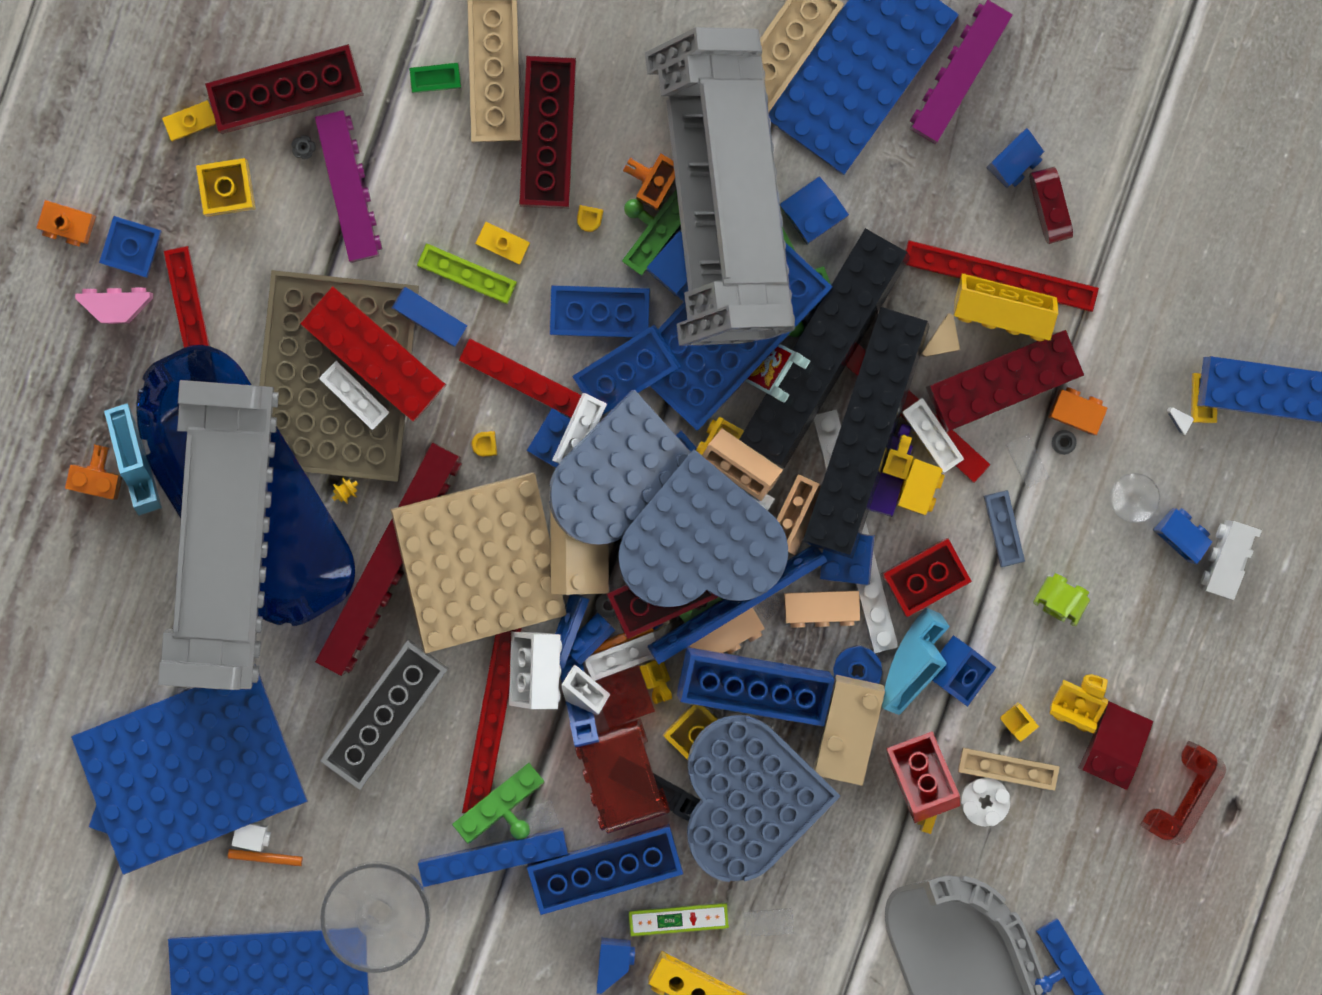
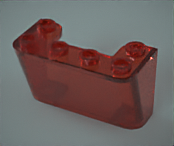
[575,718,670,834]
[1140,740,1226,845]

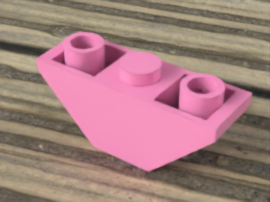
[75,288,153,324]

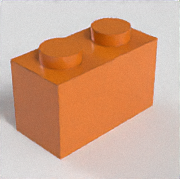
[1048,387,1108,436]

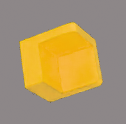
[1000,702,1039,742]

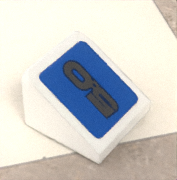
[1167,407,1194,435]

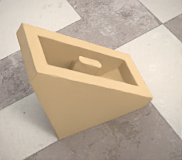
[921,313,960,357]

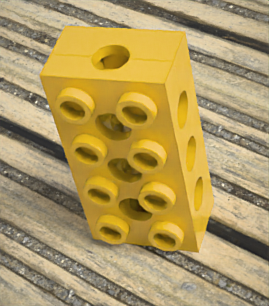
[648,951,747,995]

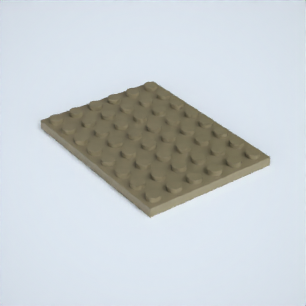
[259,270,419,482]

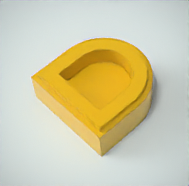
[577,205,604,232]
[471,431,497,457]
[1081,674,1108,699]

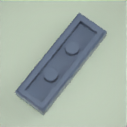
[983,490,1025,567]

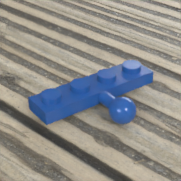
[1035,918,1104,995]

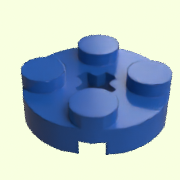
[833,645,882,684]

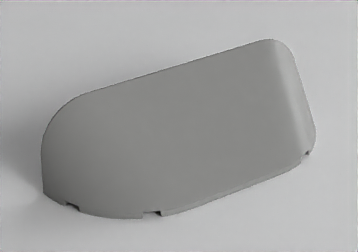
[885,875,1051,995]

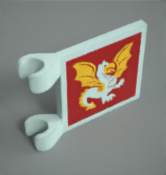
[745,344,810,403]

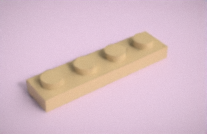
[958,747,1060,791]

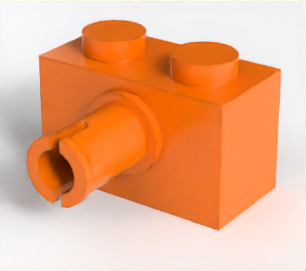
[623,153,675,211]
[37,200,96,247]
[65,444,122,500]

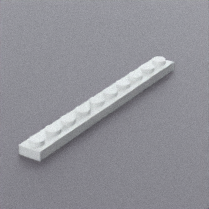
[813,409,898,653]

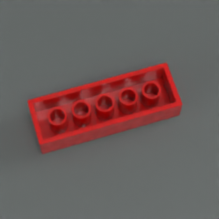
[300,286,447,422]

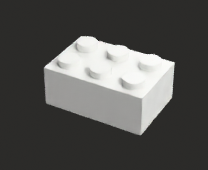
[509,632,562,709]

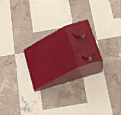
[1078,701,1154,790]

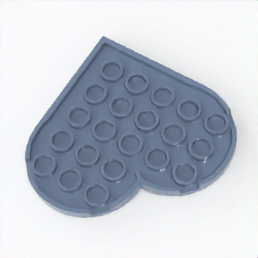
[549,390,691,545]
[618,449,788,607]
[687,715,841,882]

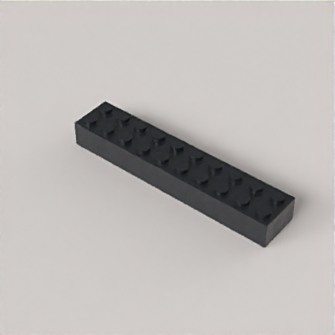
[739,228,911,468]
[803,307,930,559]

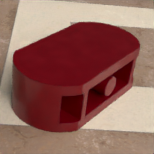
[1029,167,1073,244]

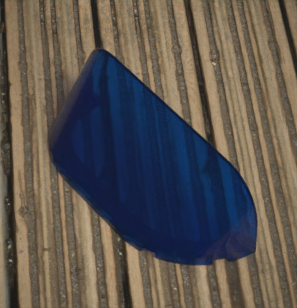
[136,345,355,626]

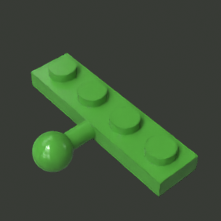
[622,188,681,276]
[452,763,545,844]

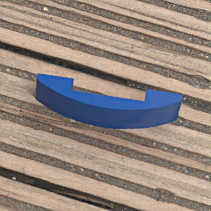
[560,656,599,747]

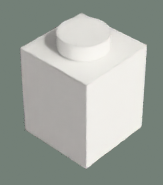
[232,823,271,852]

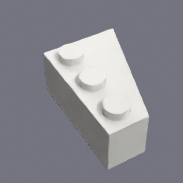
[1200,520,1262,600]

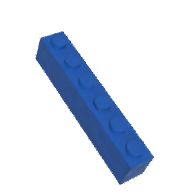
[418,828,569,887]

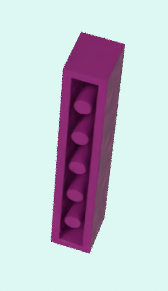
[909,0,1013,144]
[315,110,383,263]

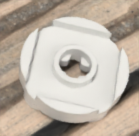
[960,777,1010,827]

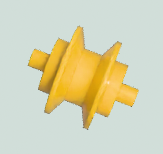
[332,477,359,504]

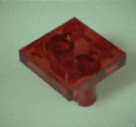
[595,665,655,728]

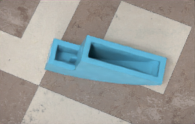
[104,403,162,515]
[882,607,950,715]

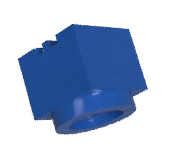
[646,231,689,302]

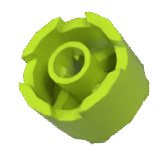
[1033,573,1091,626]

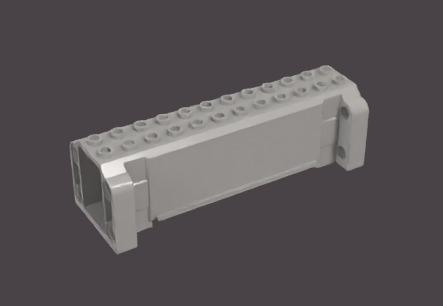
[645,27,795,346]
[158,380,279,690]

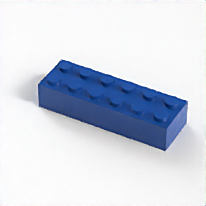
[1197,356,1322,423]
[677,647,835,726]
[527,824,683,915]

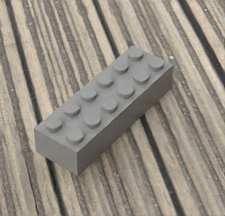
[320,639,449,790]

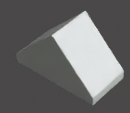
[561,665,610,715]

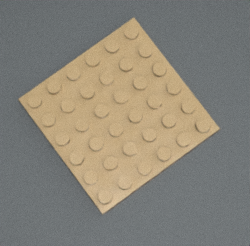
[390,473,566,654]

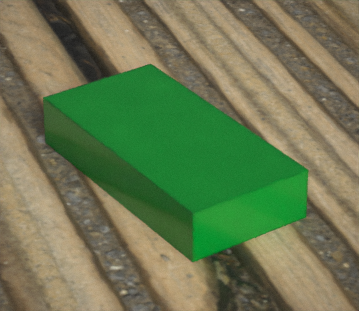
[409,63,461,93]

